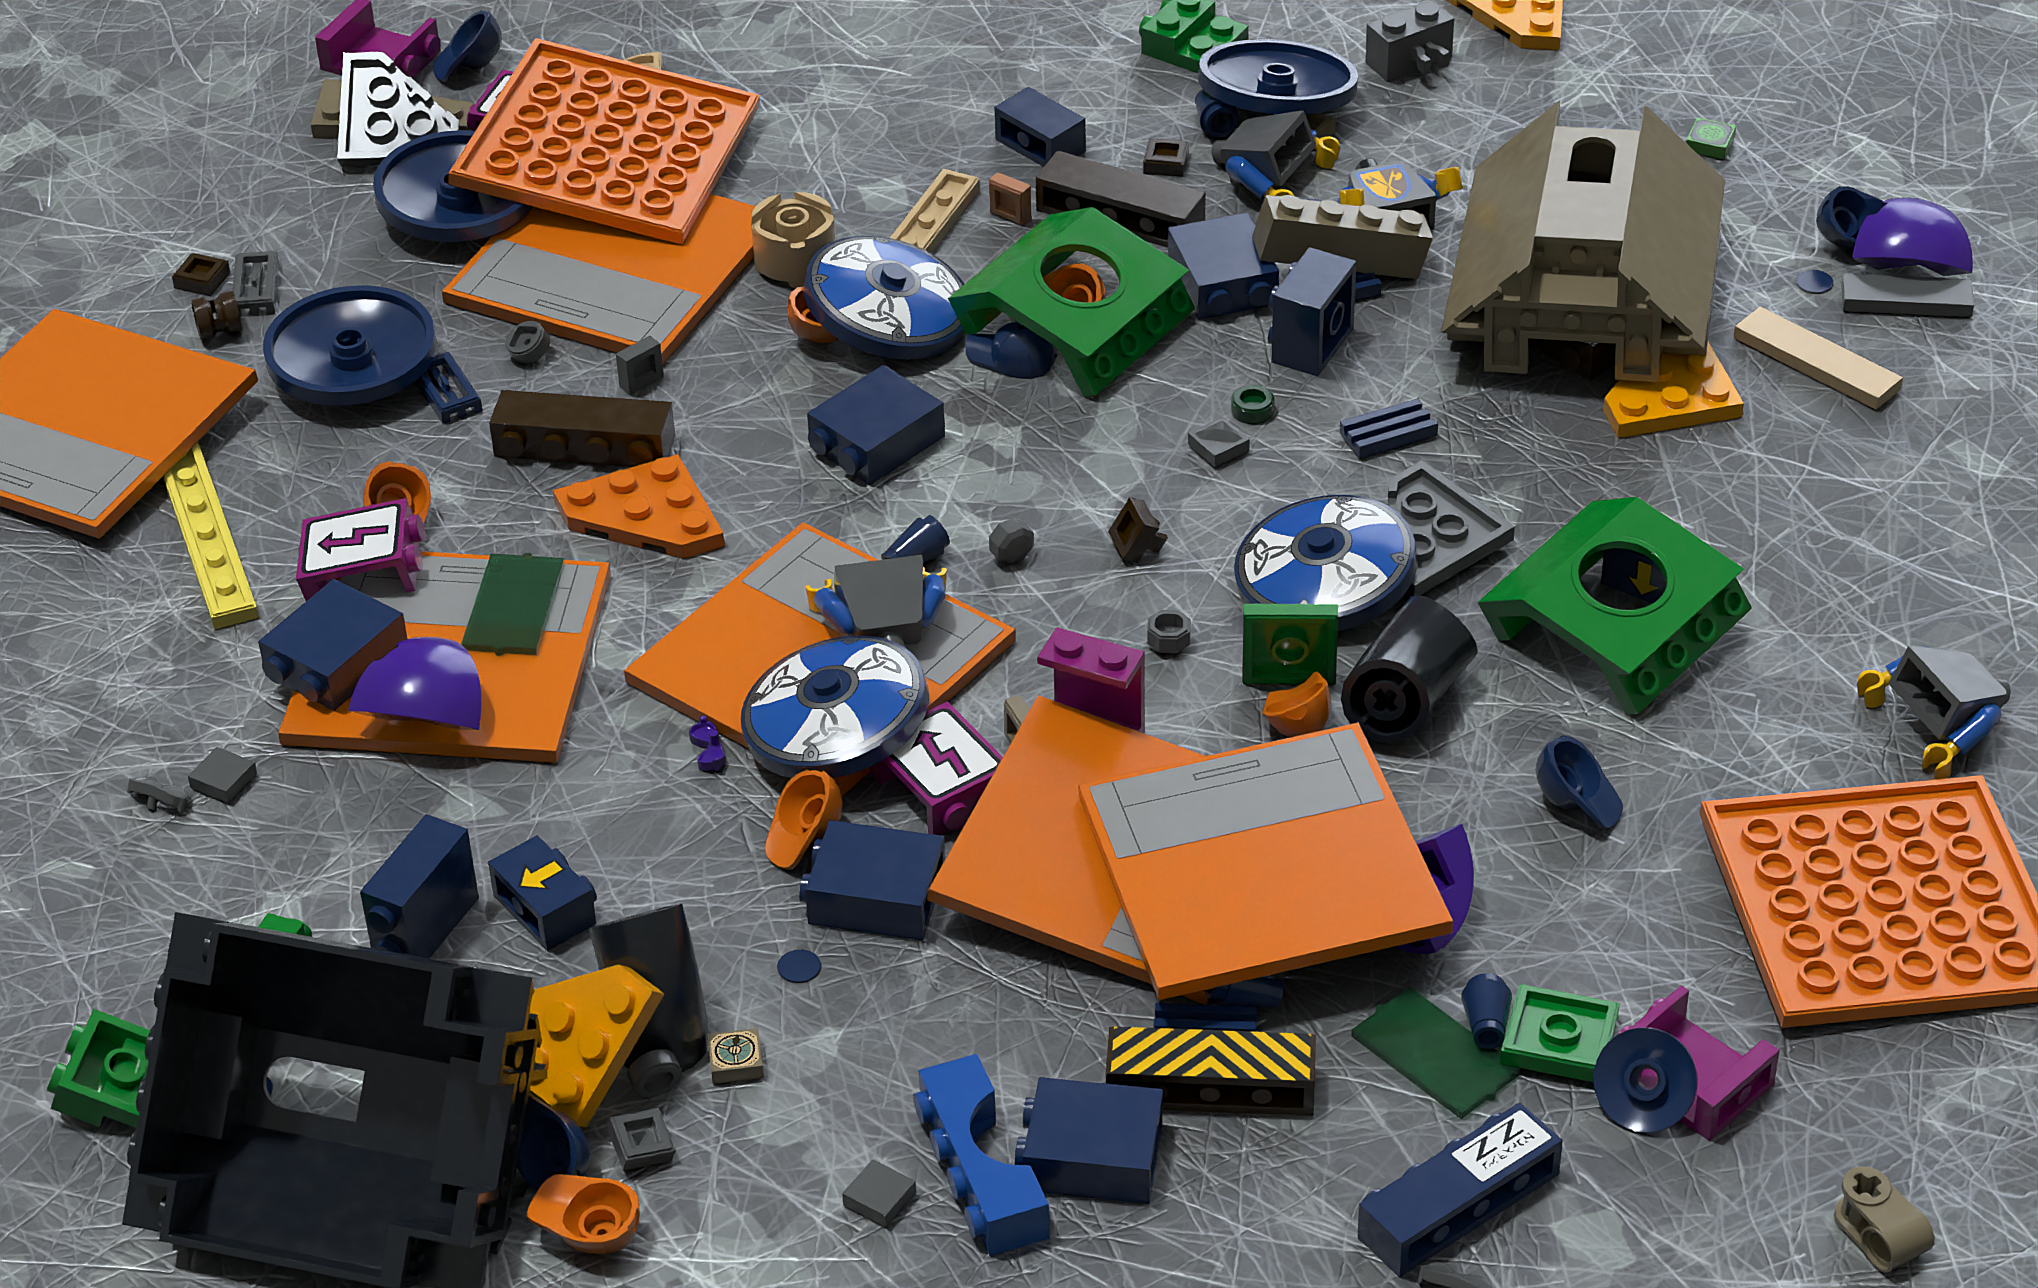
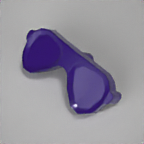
[689,716,726,771]

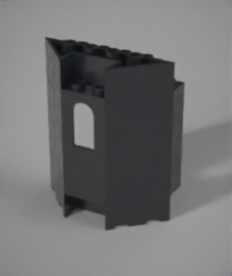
[122,912,548,1288]

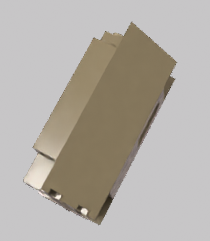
[1441,100,1725,382]

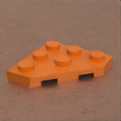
[553,454,725,559]

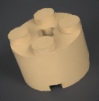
[751,192,836,288]

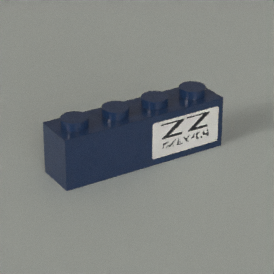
[1357,1102,1563,1278]

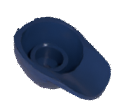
[433,11,502,83]
[1816,186,1883,249]
[965,320,1057,379]
[1535,735,1623,831]
[517,1093,591,1191]

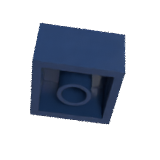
[1268,247,1356,376]

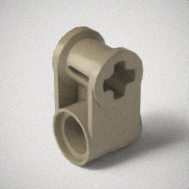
[1834,1166,1935,1272]

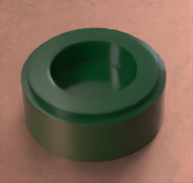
[1231,385,1275,424]

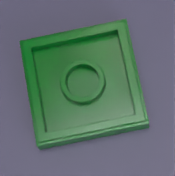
[1242,604,1338,684]
[1500,984,1620,1082]

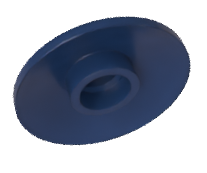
[1593,1027,1698,1133]

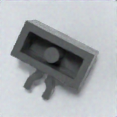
[1365,0,1454,82]

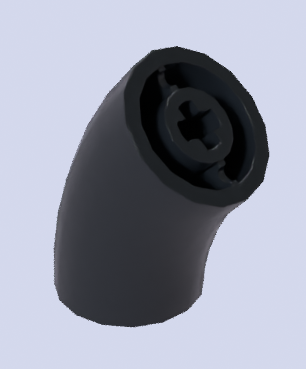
[1341,595,1478,743]
[589,903,709,1072]

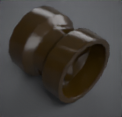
[191,291,243,340]

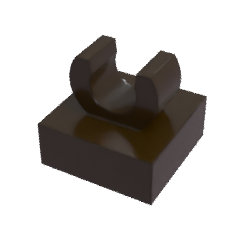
[1108,497,1168,563]

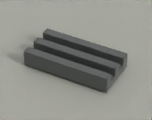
[232,251,279,316]

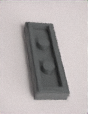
[1841,273,1974,317]

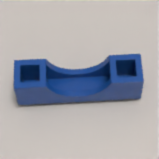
[913,1054,1050,1256]

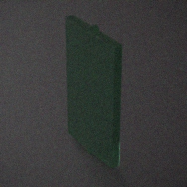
[461,553,565,656]
[1351,987,1520,1120]

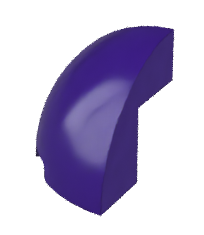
[1852,197,1973,276]
[348,637,482,730]
[1395,823,1474,954]

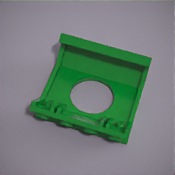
[948,207,1196,397]
[1477,497,1752,714]

